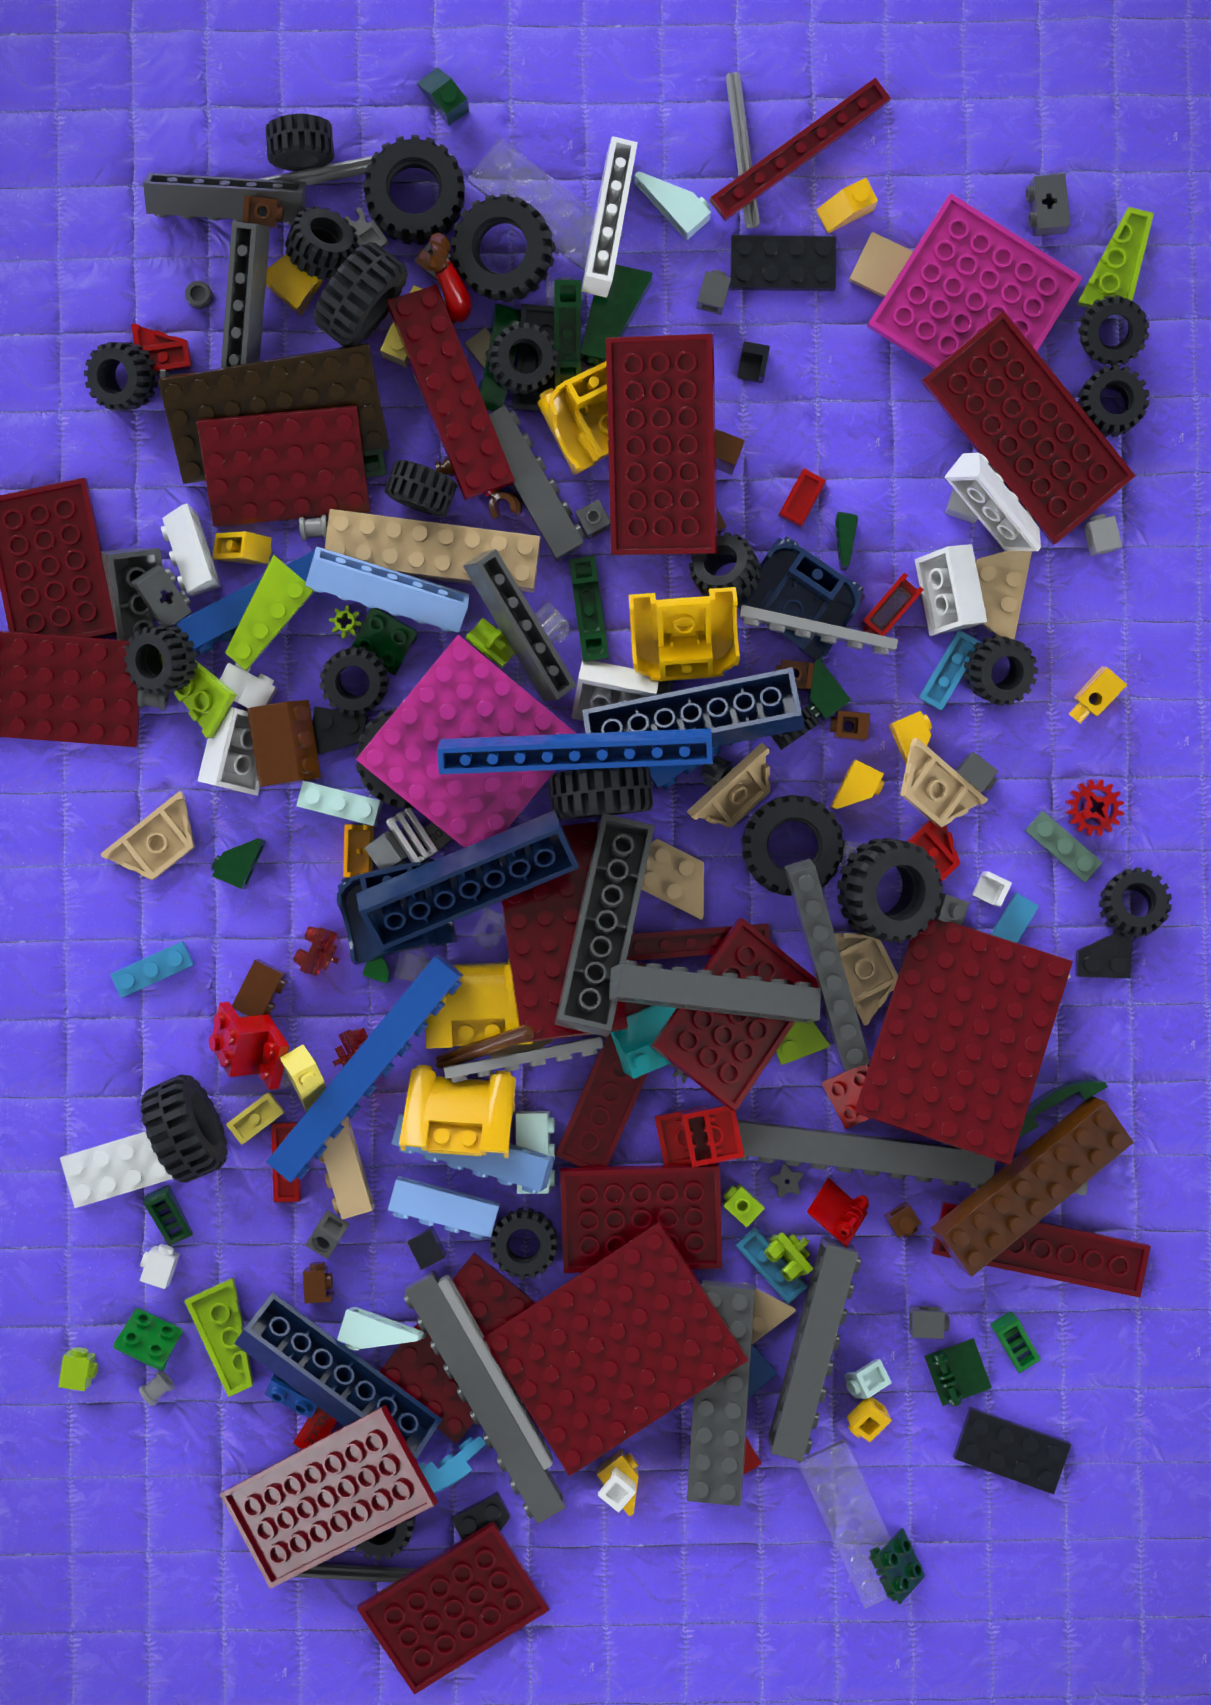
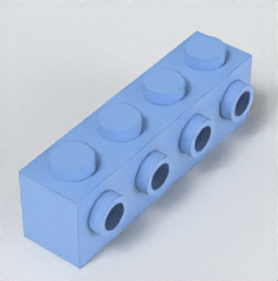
[388,1176,500,1240]

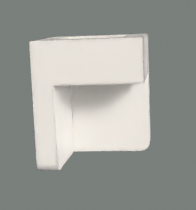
[972,871,1012,907]
[598,1466,636,1513]

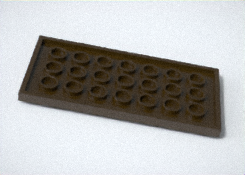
[158,343,390,484]

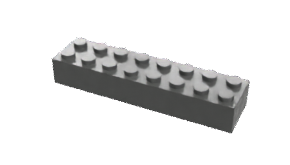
[554,814,655,1037]
[767,1236,861,1462]
[687,1280,756,1506]

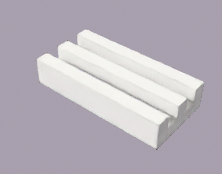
[386,808,438,862]

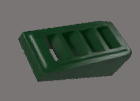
[835,512,858,571]
[143,1185,193,1246]

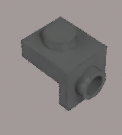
[934,893,969,925]

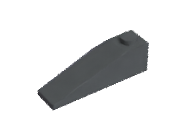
[101,548,163,640]

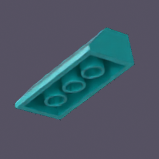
[611,1005,676,1079]

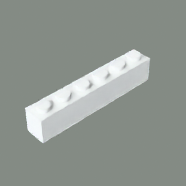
[581,136,638,298]

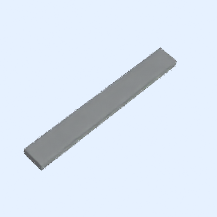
[438,1274,553,1470]

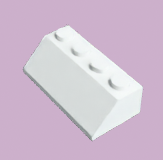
[945,453,1041,551]

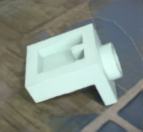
[844,1359,892,1399]

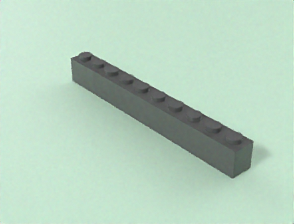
[737,1120,995,1188]
[403,1270,566,1524]

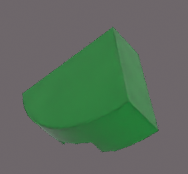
[362,957,389,983]

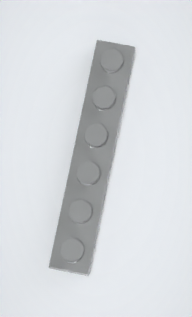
[738,605,898,655]
[443,1036,603,1083]

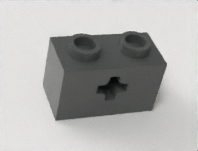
[1026,173,1071,236]
[131,565,192,626]

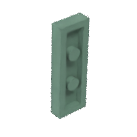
[1024,811,1103,882]

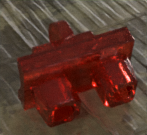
[293,926,340,976]
[332,1028,368,1067]

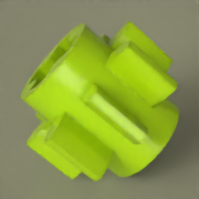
[329,605,362,639]

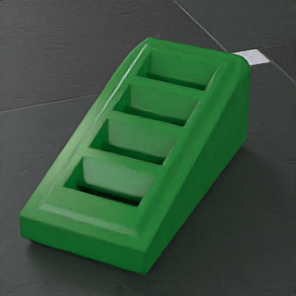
[990,1311,1041,1373]

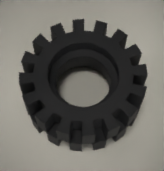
[771,706,820,750]

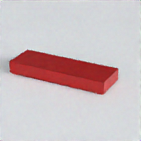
[271,1121,301,1203]

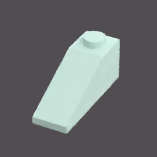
[634,171,711,241]
[337,1306,427,1351]

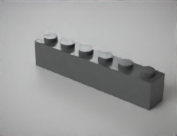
[143,173,307,225]
[221,221,270,368]
[489,405,586,562]
[463,549,577,701]

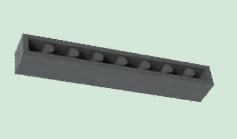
[784,859,870,1071]
[609,960,821,1023]

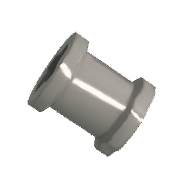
[299,515,328,541]
[139,1370,175,1406]

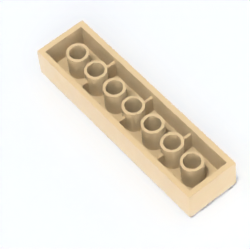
[325,509,541,593]

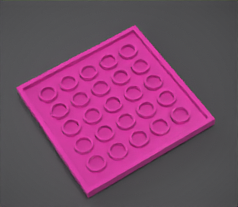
[867,193,1083,369]
[355,635,577,848]

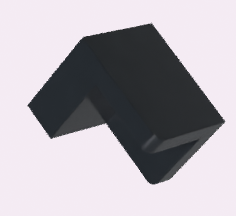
[737,341,770,383]
[408,1226,447,1270]

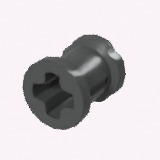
[137,690,169,711]

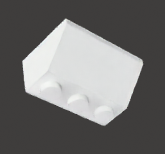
[161,503,221,596]
[915,544,987,636]
[571,660,659,721]
[198,707,260,796]

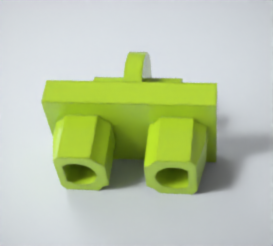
[465,618,515,668]
[764,1232,813,1282]

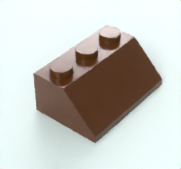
[247,700,321,787]

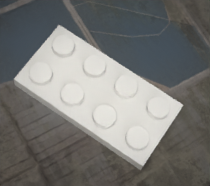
[60,1131,173,1208]

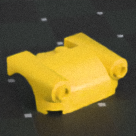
[537,361,609,475]
[629,587,740,681]
[423,958,533,1049]
[399,1065,516,1158]

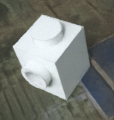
[140,1244,180,1289]

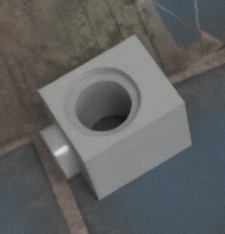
[1083,514,1122,557]

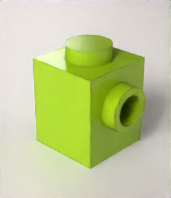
[722,1183,765,1228]
[58,1347,98,1391]

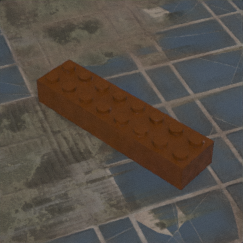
[930,1096,1134,1277]

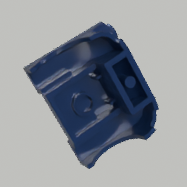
[737,536,865,661]
[337,859,458,965]

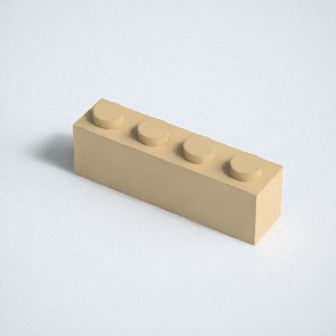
[319,1116,375,1220]

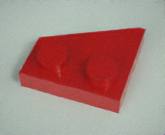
[131,323,192,374]
[906,820,960,882]

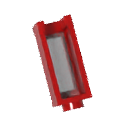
[860,573,924,636]

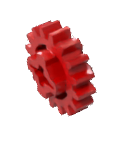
[1065,779,1124,836]

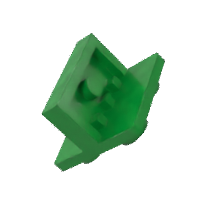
[113,1308,183,1371]

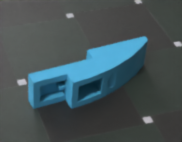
[419,1436,486,1494]

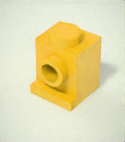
[847,1396,892,1443]

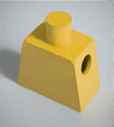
[266,254,323,316]
[1069,666,1127,724]

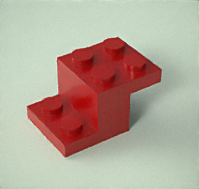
[209,1002,290,1090]
[654,1105,745,1168]

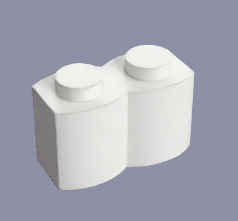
[220,663,278,708]

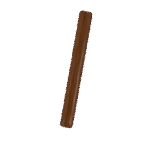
[436,1024,534,1069]

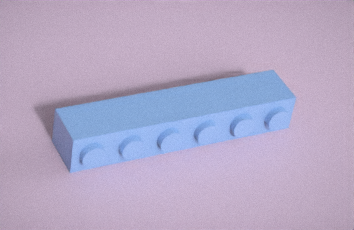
[305,546,469,633]

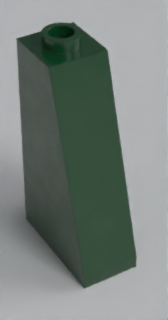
[580,264,653,367]

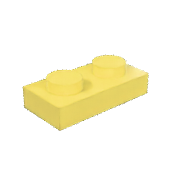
[226,1091,285,1145]

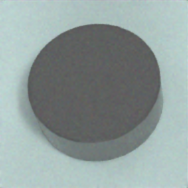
[185,281,213,309]

